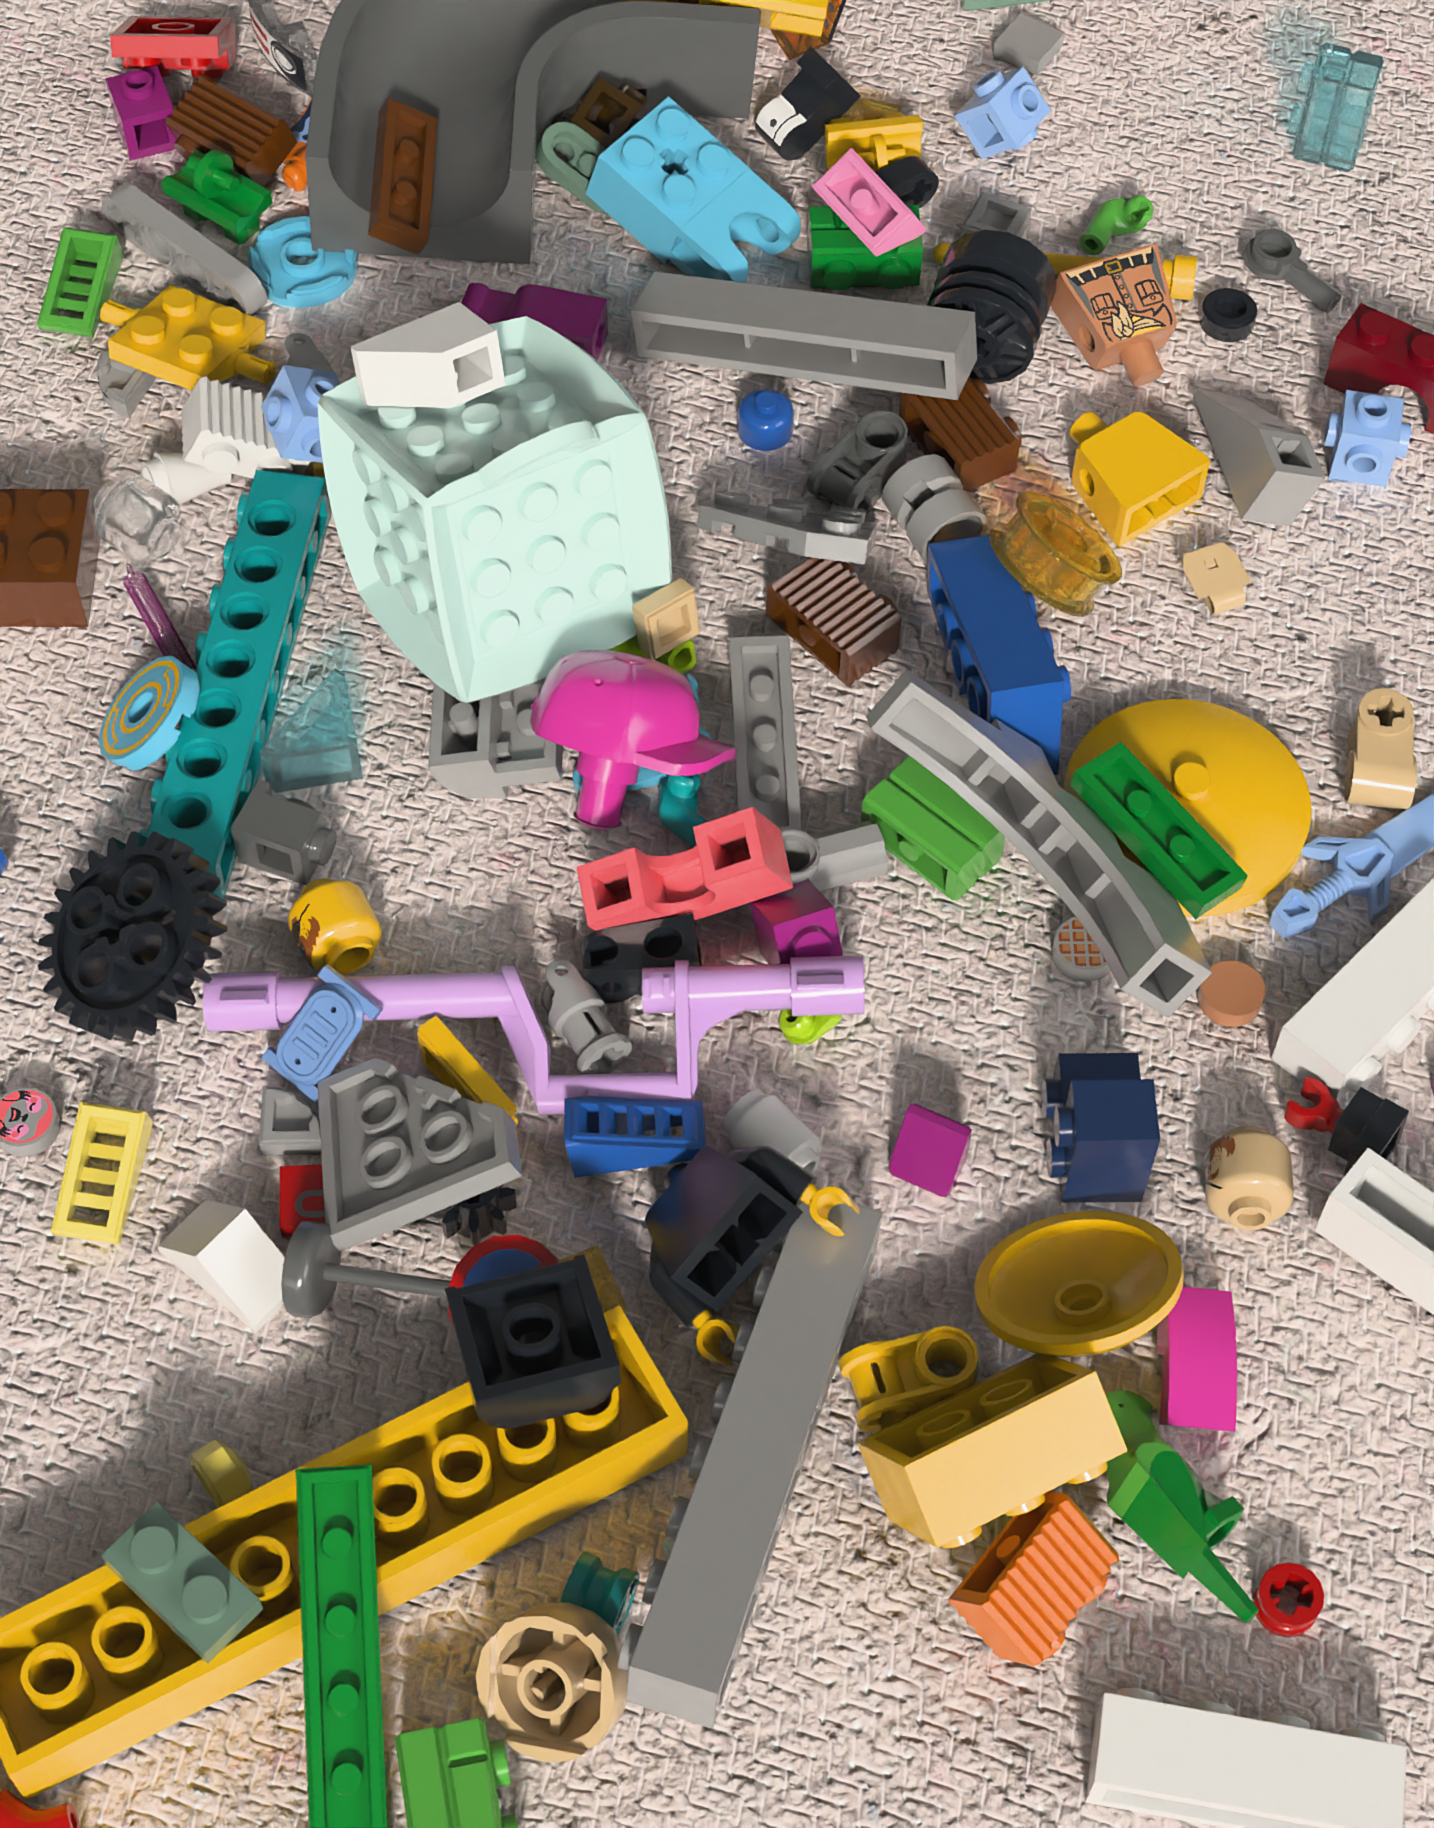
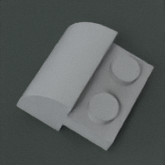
[428,679,563,799]

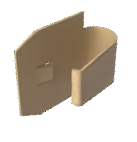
[1182,542,1252,615]

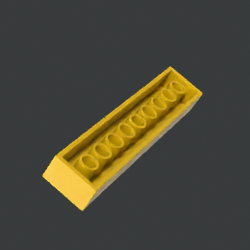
[0,1305,688,1801]

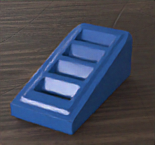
[564,1096,706,1178]

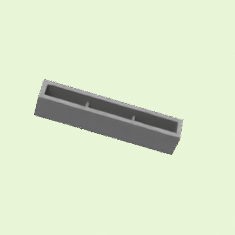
[630,271,977,400]

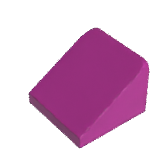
[889,1103,972,1197]

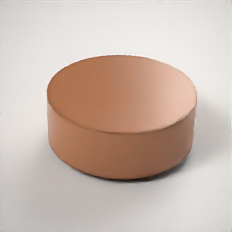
[1198,960,1266,1027]

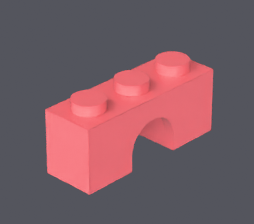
[577,807,793,931]

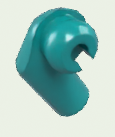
[658,774,709,848]

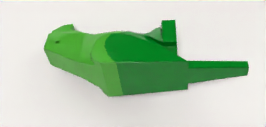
[1106,1389,1259,1623]

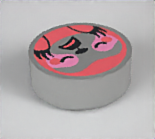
[0,1087,61,1157]

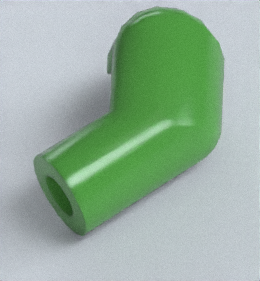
[1079,195,1154,255]

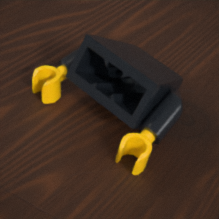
[645,1146,860,1365]

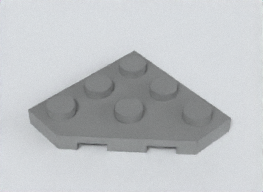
[697,491,878,564]
[317,1057,522,1252]

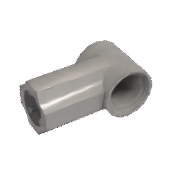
[781,820,889,892]

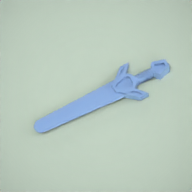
[1269,793,1434,938]

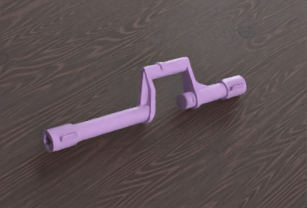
[203,955,865,1115]

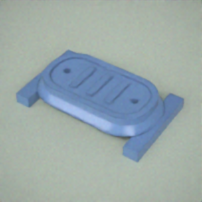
[261,964,383,1103]

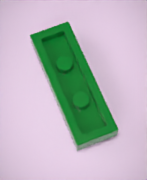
[1069,742,1248,920]

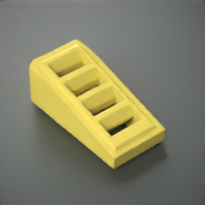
[51,1102,153,1245]

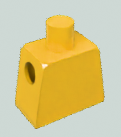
[1069,411,1210,547]

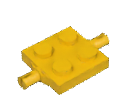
[100,285,276,391]

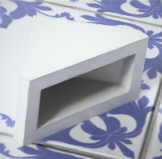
[157,1199,285,1332]

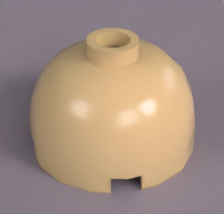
[475,1602,628,1762]

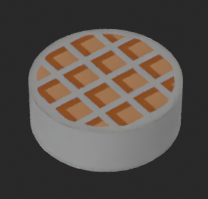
[1052,917,1110,982]

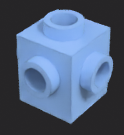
[954,66,1051,159]
[261,365,340,463]
[1324,390,1411,487]

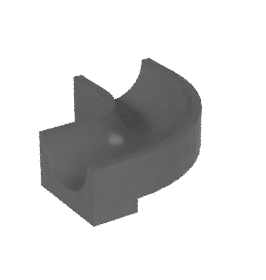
[305,0,760,264]

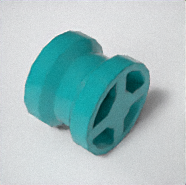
[560,1551,640,1635]

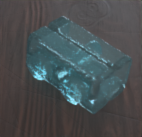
[1286,42,1384,172]

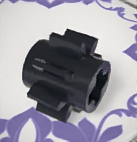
[435,1184,517,1246]

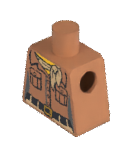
[1051,243,1177,386]

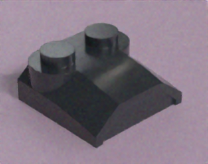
[445,1254,622,1429]

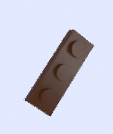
[368,97,437,255]

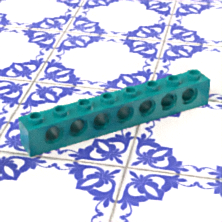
[139,470,331,899]

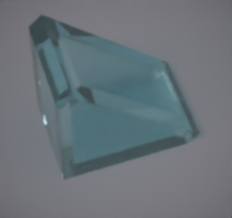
[259,669,363,793]

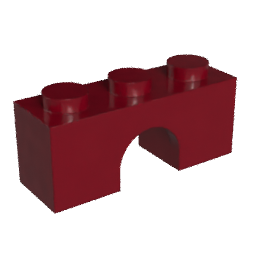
[1323,303,1434,435]

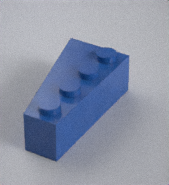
[927,534,1071,775]

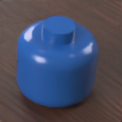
[737,388,794,451]

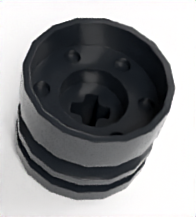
[926,230,1056,384]

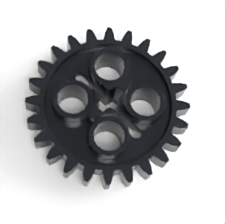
[38,831,227,1041]

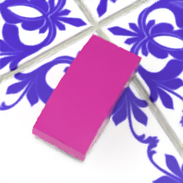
[1156,1286,1237,1432]

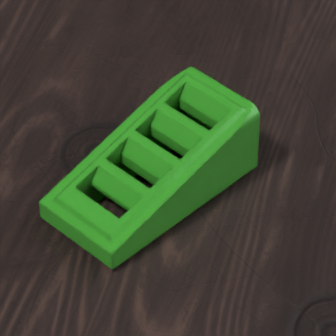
[37,227,123,338]

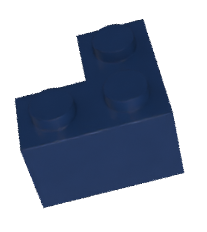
[1042,1053,1160,1203]

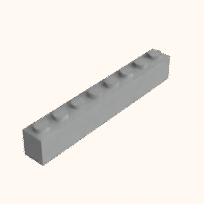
[618,1202,883,1729]

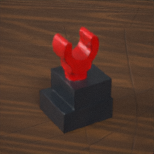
[1284,1077,1409,1176]

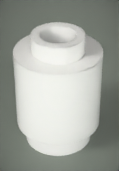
[723,1089,821,1174]

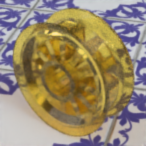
[989,491,1122,617]

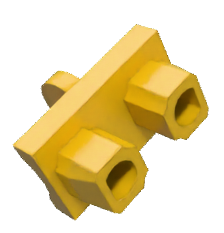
[825,112,923,172]

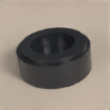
[1199,288,1257,342]

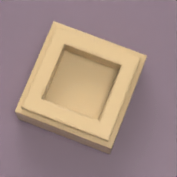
[632,577,701,660]

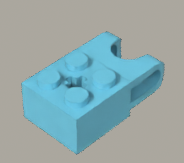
[585,96,801,283]

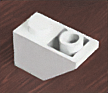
[350,302,506,408]

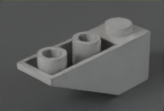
[1193,390,1325,526]

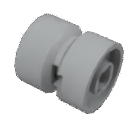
[882,454,988,564]

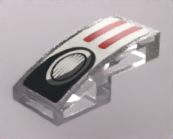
[248,0,318,97]

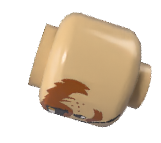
[1204,1126,1294,1230]

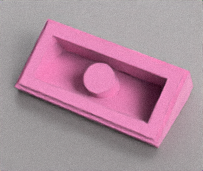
[811,148,927,257]

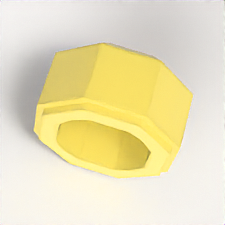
[189,1439,254,1508]

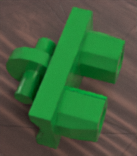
[161,149,273,245]

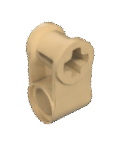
[1344,688,1417,809]

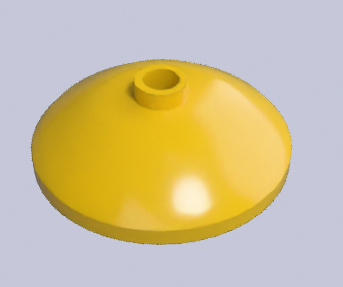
[974,1211,1184,1357]

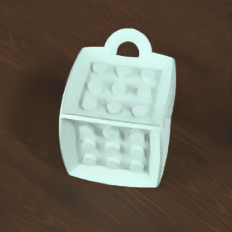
[318,316,672,703]

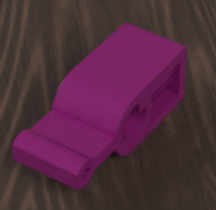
[461,283,608,361]

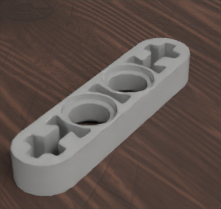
[102,183,267,315]

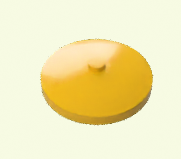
[1062,699,1312,917]

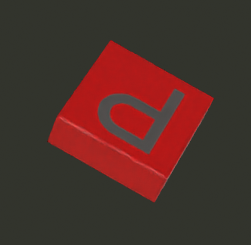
[279,1164,325,1237]

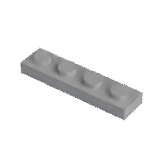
[729,636,802,831]

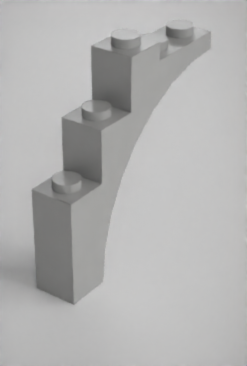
[866,670,1213,1018]

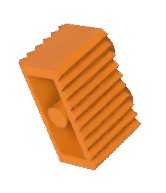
[948,1491,1119,1666]

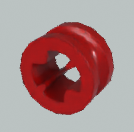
[1253,1562,1324,1638]

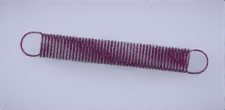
[123,563,197,671]

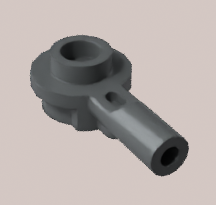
[1243,229,1341,313]

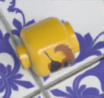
[288,878,382,975]

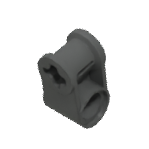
[806,410,908,515]

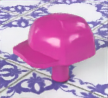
[530,650,737,831]

